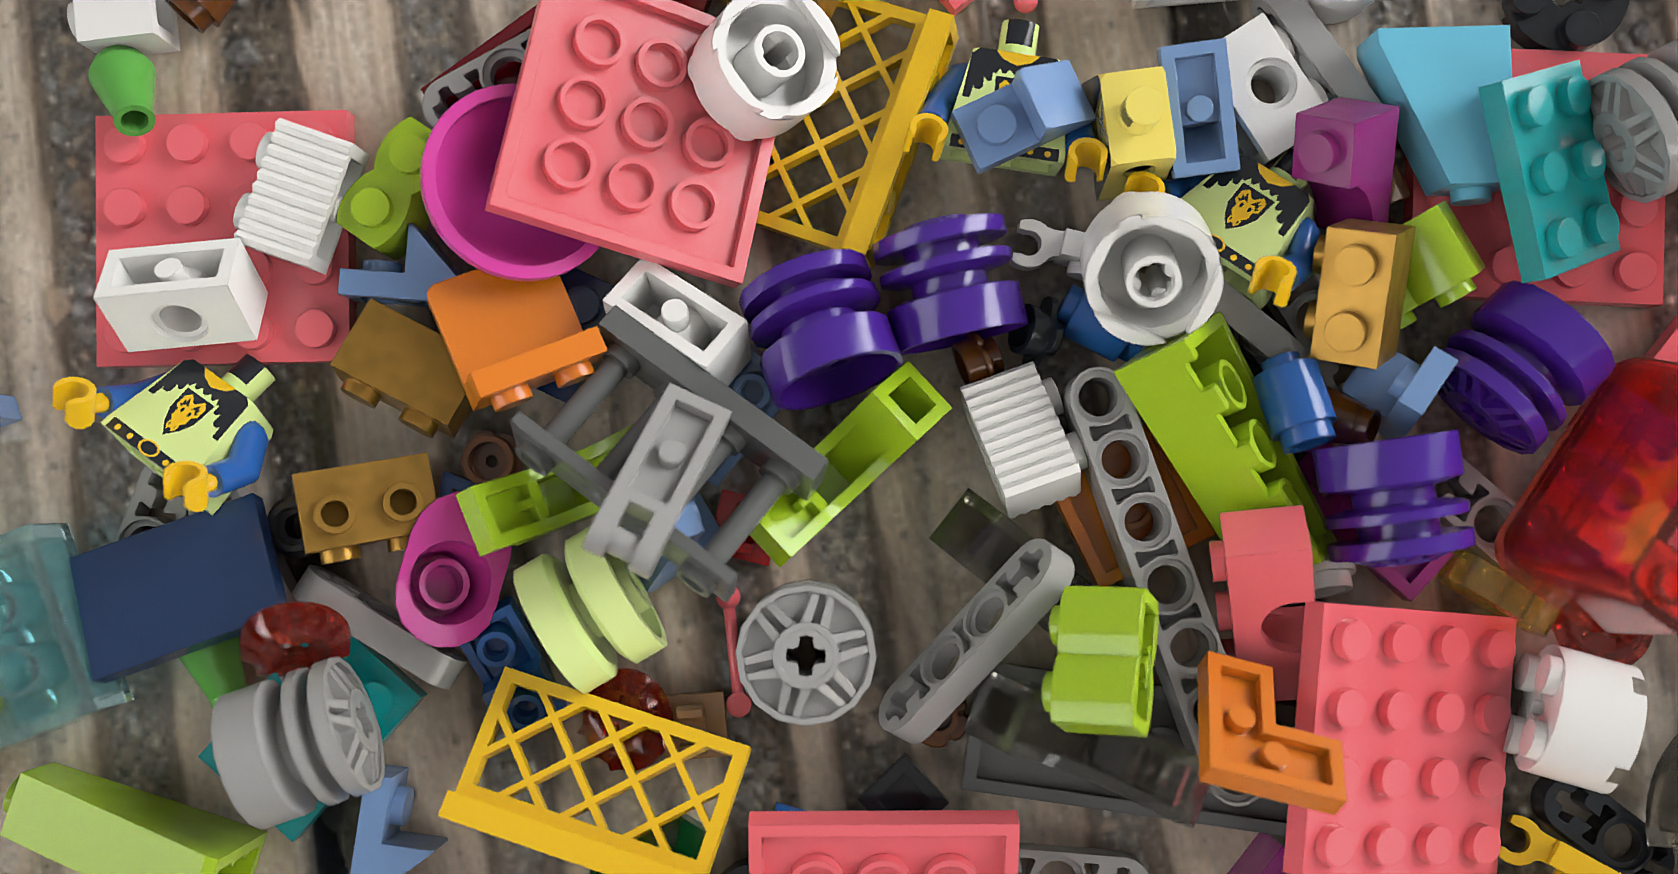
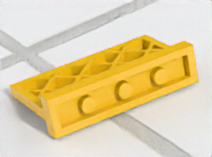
[756,0,959,269]
[438,666,752,874]

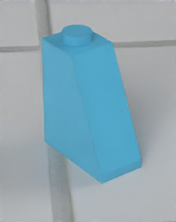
[1357,25,1512,206]

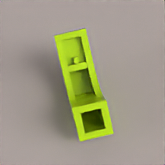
[750,361,952,568]
[456,424,633,557]

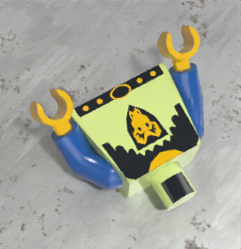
[903,19,1108,182]
[1122,149,1320,310]
[52,354,275,515]

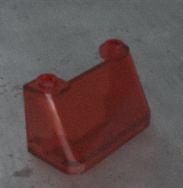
[1494,357,1678,635]

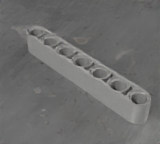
[1061,367,1259,807]

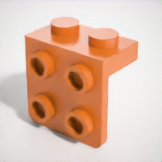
[427,269,607,412]

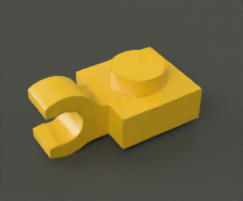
[1498,814,1621,874]

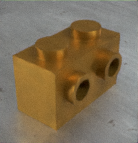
[1304,218,1416,369]
[330,298,472,439]
[292,452,436,565]

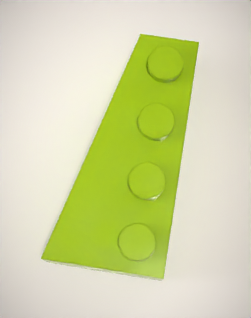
[1113,310,1336,565]

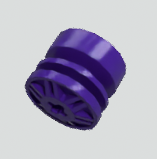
[872,213,1029,355]
[738,249,903,411]
[1437,280,1616,455]
[1312,430,1476,567]

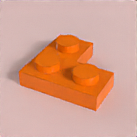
[1198,651,1347,815]

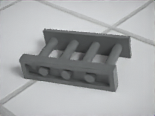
[510,305,829,603]

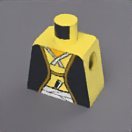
[1081,66,1176,201]

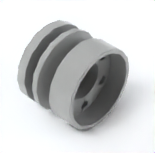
[1588,39,1678,204]
[735,579,877,726]
[211,656,385,830]

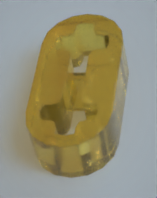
[1435,549,1562,638]

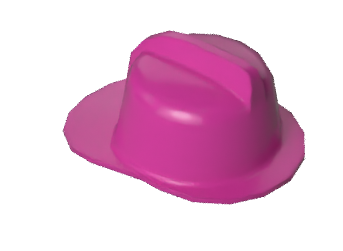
[395,492,512,647]

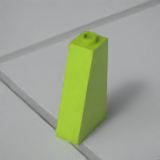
[0,762,268,874]

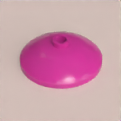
[420,84,600,281]

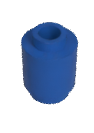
[1057,284,1144,362]
[1252,351,1337,454]

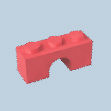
[1209,505,1315,701]

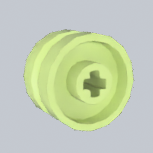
[513,526,668,694]

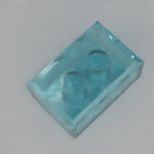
[0,523,134,751]

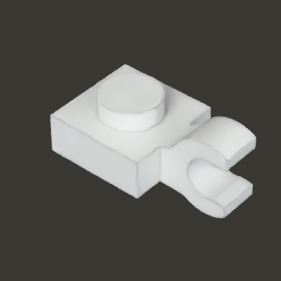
[1009,219,1086,281]

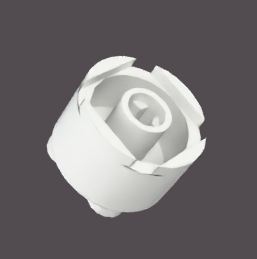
[687,0,840,141]
[1080,191,1224,346]
[1503,644,1647,794]

